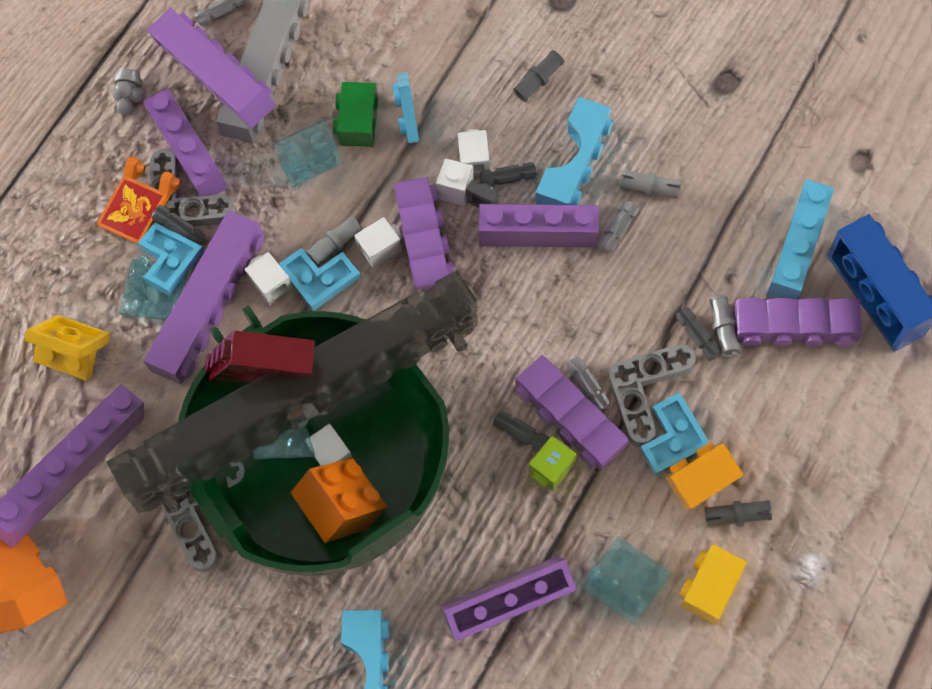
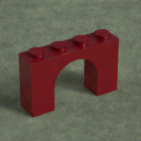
[205,330,315,390]

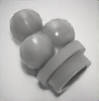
[112,68,144,115]

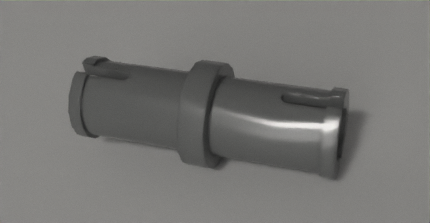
[513,50,564,102]
[705,500,772,527]

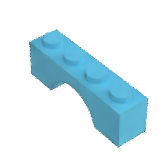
[536,97,614,205]
[766,179,835,300]
[341,610,390,689]

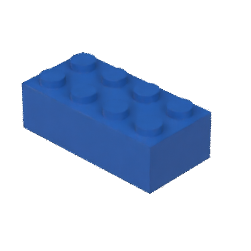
[827,214,932,352]

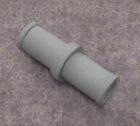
[620,170,681,199]
[305,216,362,266]
[709,295,741,357]

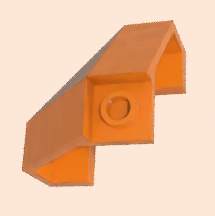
[0,534,69,633]

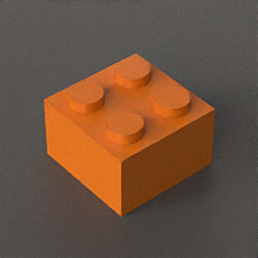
[290,458,387,543]

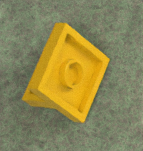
[24,314,110,381]

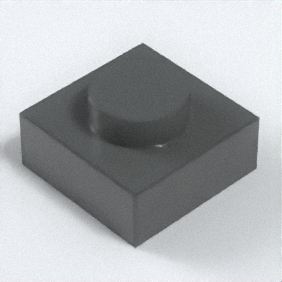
[466,180,498,208]

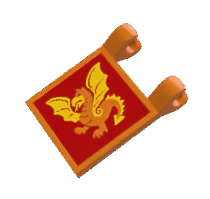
[96,157,181,244]

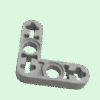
[150,149,236,227]
[609,345,696,447]
[161,459,245,572]

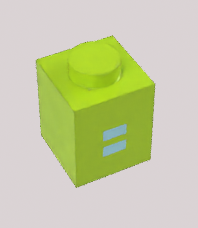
[529,436,577,491]

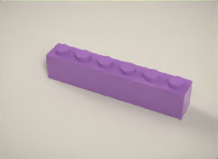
[147,7,276,129]
[143,210,264,385]
[0,384,144,548]

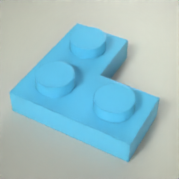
[392,72,419,143]
[137,223,204,296]
[279,248,361,311]
[640,392,709,476]

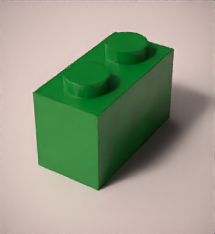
[333,82,379,147]

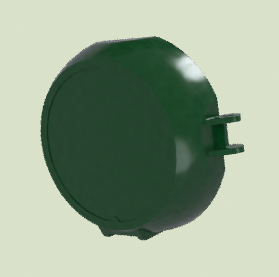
[175,305,449,576]

